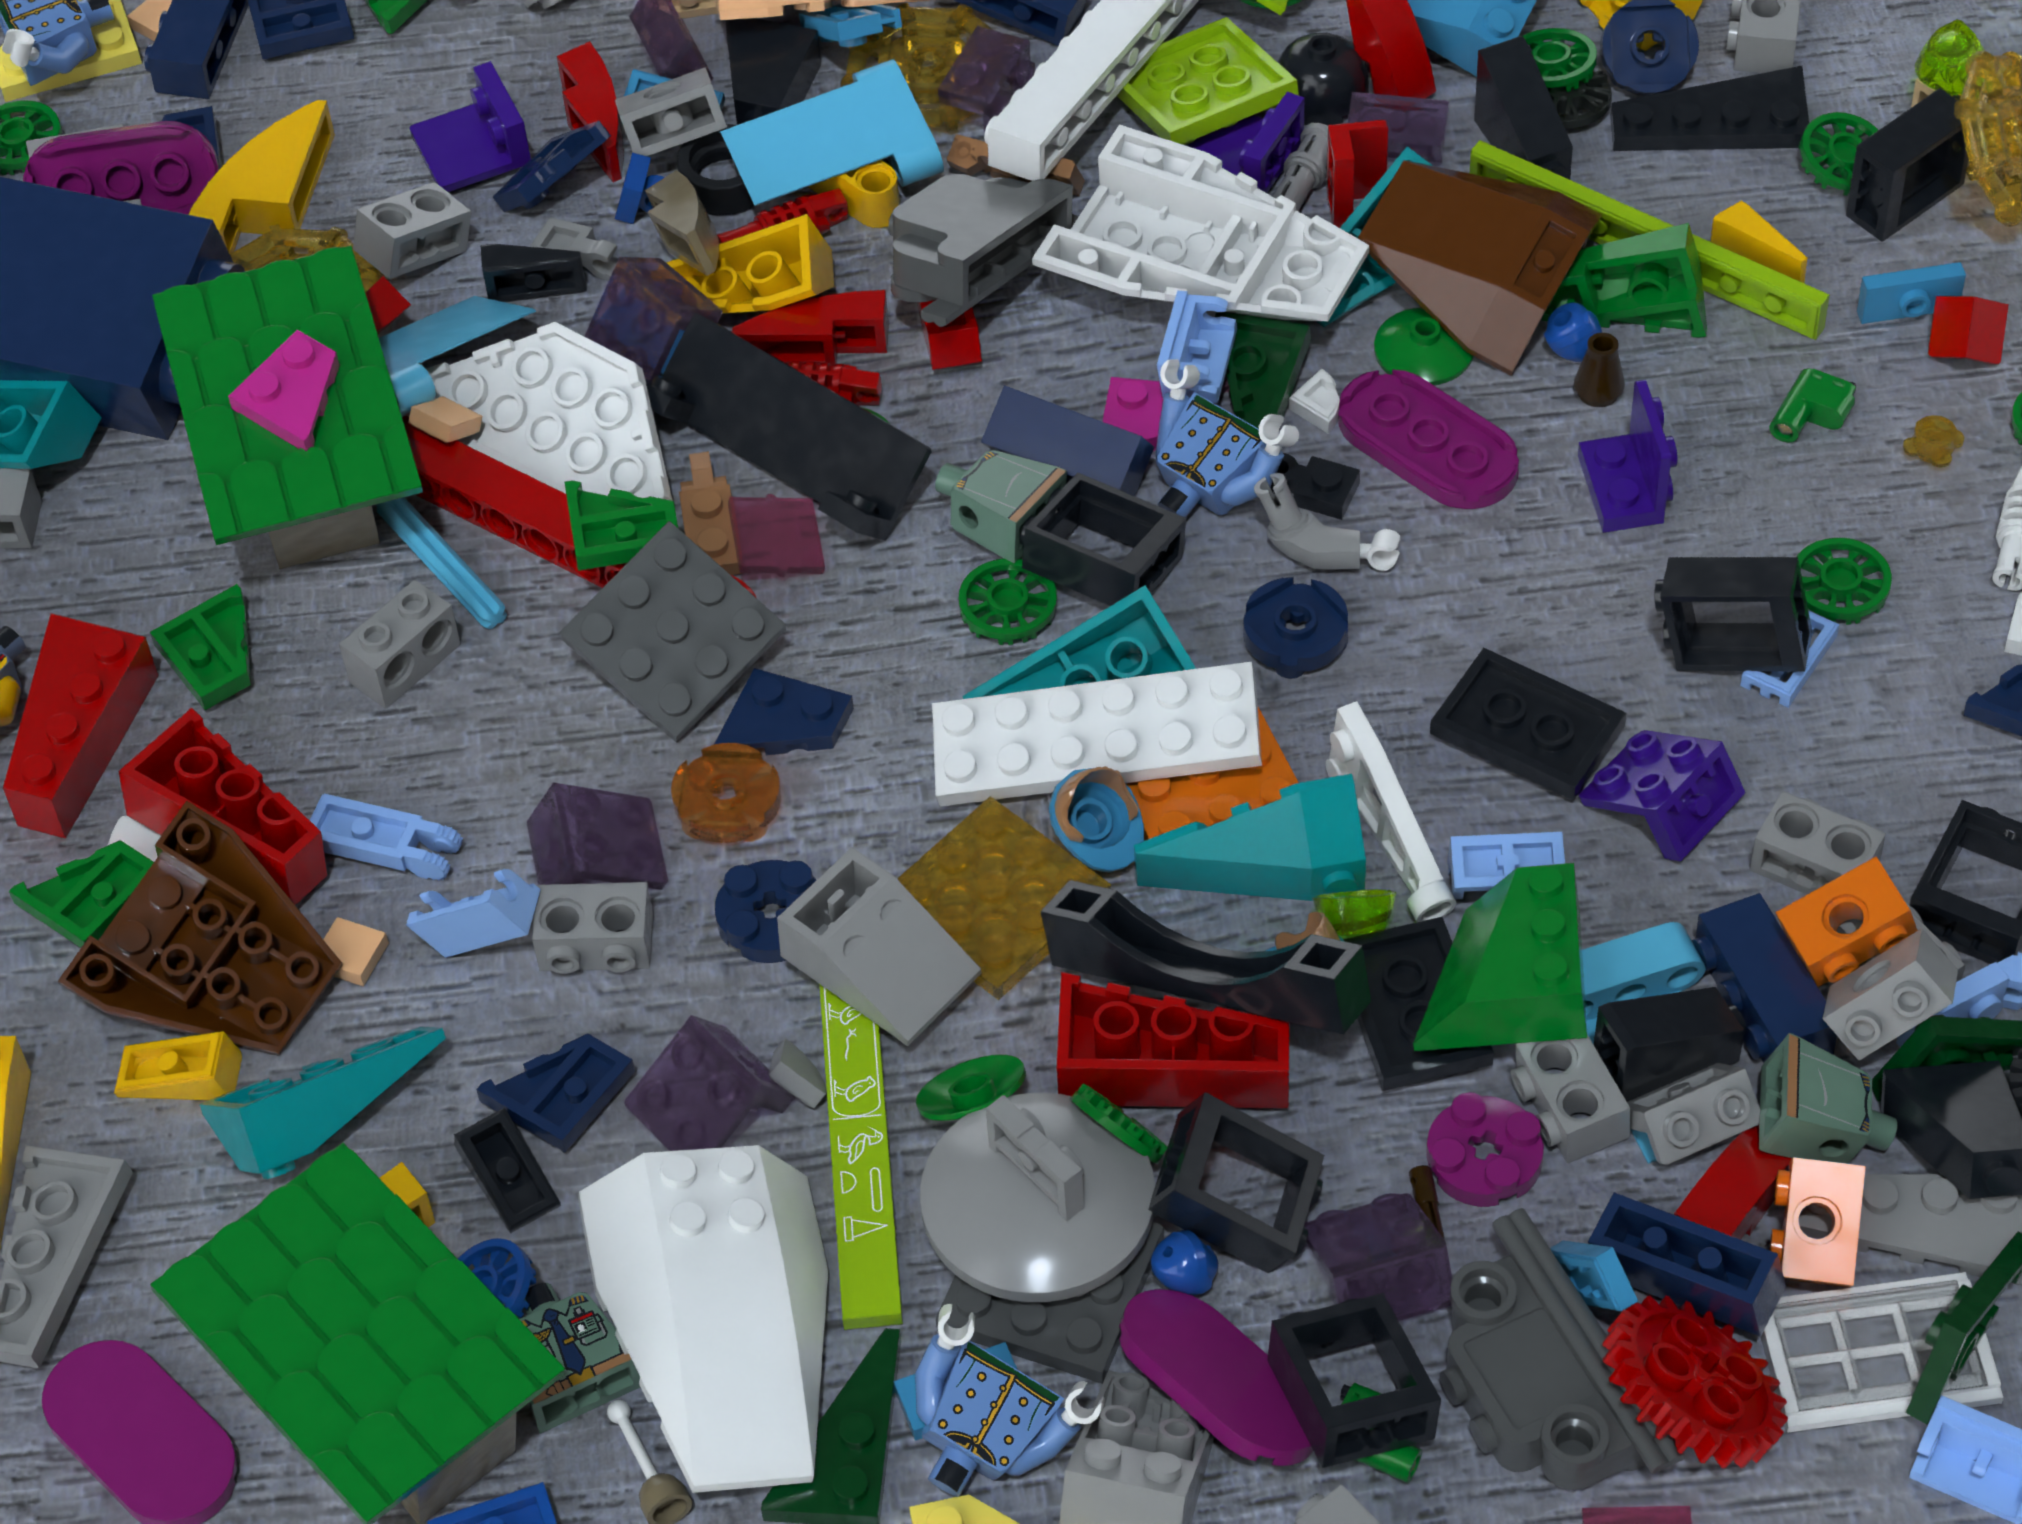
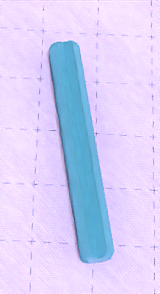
[376,497,507,629]

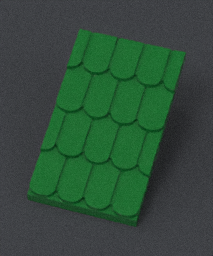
[152,245,423,569]
[150,1143,565,1524]

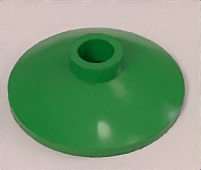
[1374,307,1474,385]
[916,1055,1026,1121]

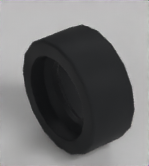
[677,124,754,215]

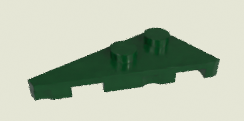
[1215,312,1312,429]
[1872,1015,2022,1101]
[1906,1231,2022,1425]
[761,1328,901,1524]

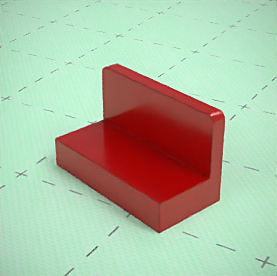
[1327,120,1388,228]

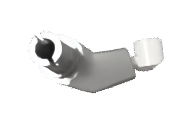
[1254,473,1400,571]

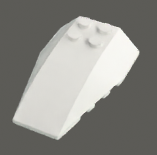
[1032,124,1369,321]
[578,1145,828,1493]

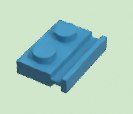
[799,4,902,47]

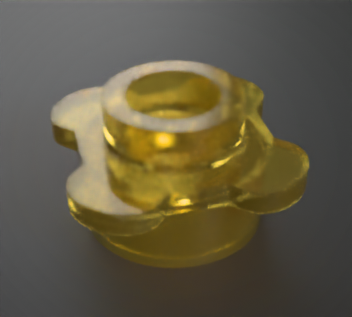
[1903,415,1964,468]

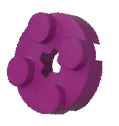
[1426,1092,1544,1207]

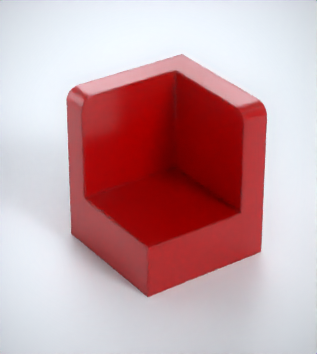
[1928,296,2009,364]

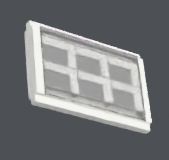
[1761,1272,2003,1433]

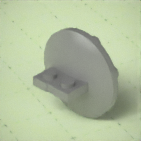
[920,1093,1155,1302]

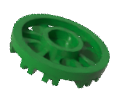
[1523,28,1597,92]
[0,100,63,175]
[1798,112,1878,196]
[1797,538,1892,625]
[958,559,1057,645]
[1070,1083,1168,1164]

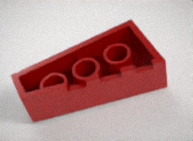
[3,613,158,839]
[118,708,327,905]
[1057,972,1289,1109]

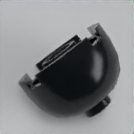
[1278,32,1369,126]

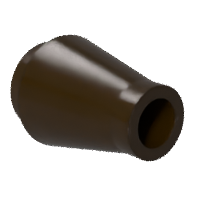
[1574,333,1625,407]

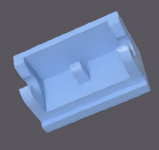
[1157,290,1237,403]
[1447,832,1565,899]
[406,869,541,958]
[1909,1395,2022,1524]

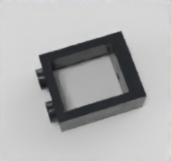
[1846,88,1977,242]
[1020,473,1187,606]
[1654,557,1813,671]
[1910,800,2022,964]
[1148,1092,1325,1273]
[1267,1293,1441,1468]

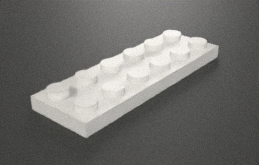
[932,662,1262,807]

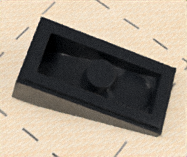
[480,244,587,302]
[454,1108,561,1233]

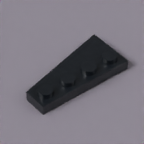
[1610,66,1809,151]

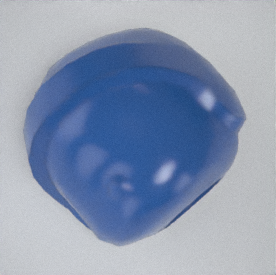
[1543,302,1602,362]
[1151,1230,1218,1296]

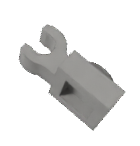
[530,217,621,281]

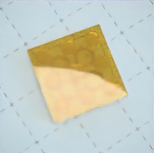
[897,796,1111,1000]

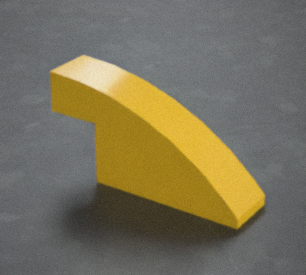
[188,100,335,258]

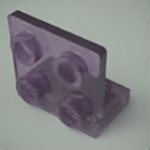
[584,257,723,381]
[526,782,668,890]
[624,1015,795,1151]
[1304,1193,1452,1321]

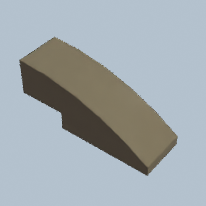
[644,170,719,276]

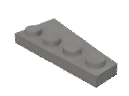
[0,1145,133,1369]
[1799,1174,2022,1286]

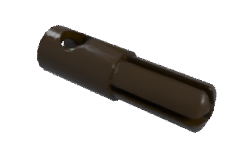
[1409,1165,1445,1245]

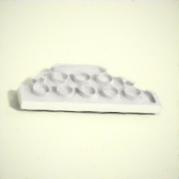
[407,322,672,501]

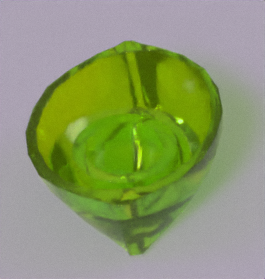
[1915,19,1989,96]
[1312,889,1397,936]

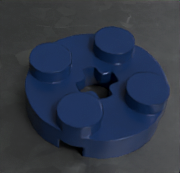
[1600,0,1699,96]
[1243,577,1348,679]
[715,860,816,963]

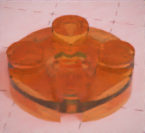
[671,743,781,843]

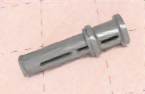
[1272,123,1328,211]

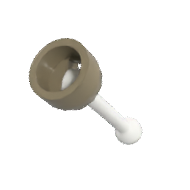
[607,1400,692,1524]

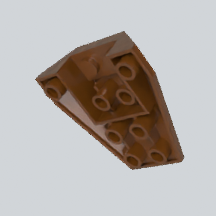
[1358,160,1602,376]
[58,801,342,1056]

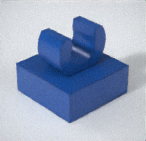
[615,152,665,224]

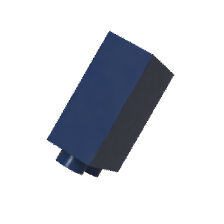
[0,177,245,440]

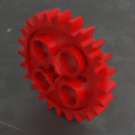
[1602,1296,1788,1469]

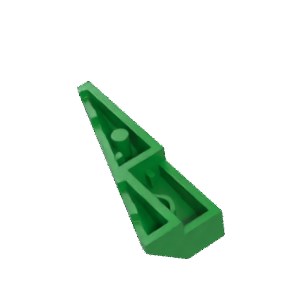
[1541,223,1707,338]

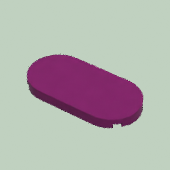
[23,121,219,215]
[1338,369,1519,509]
[1118,1289,1313,1466]
[42,1340,238,1524]

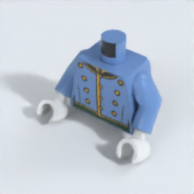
[0,0,114,86]
[1155,359,1299,518]
[915,1304,1105,1497]

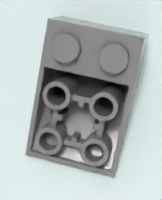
[777,847,981,1046]
[1059,1370,1214,1524]

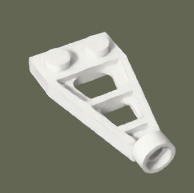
[1326,701,1457,922]

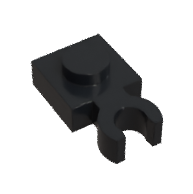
[1270,453,1360,520]

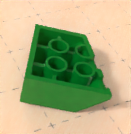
[1413,863,1587,1051]

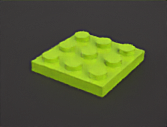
[1117,17,1299,145]

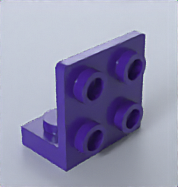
[409,61,531,192]
[1187,92,1305,193]
[1578,380,1678,533]
[1579,730,1746,862]

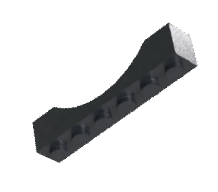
[1040,880,1371,1035]

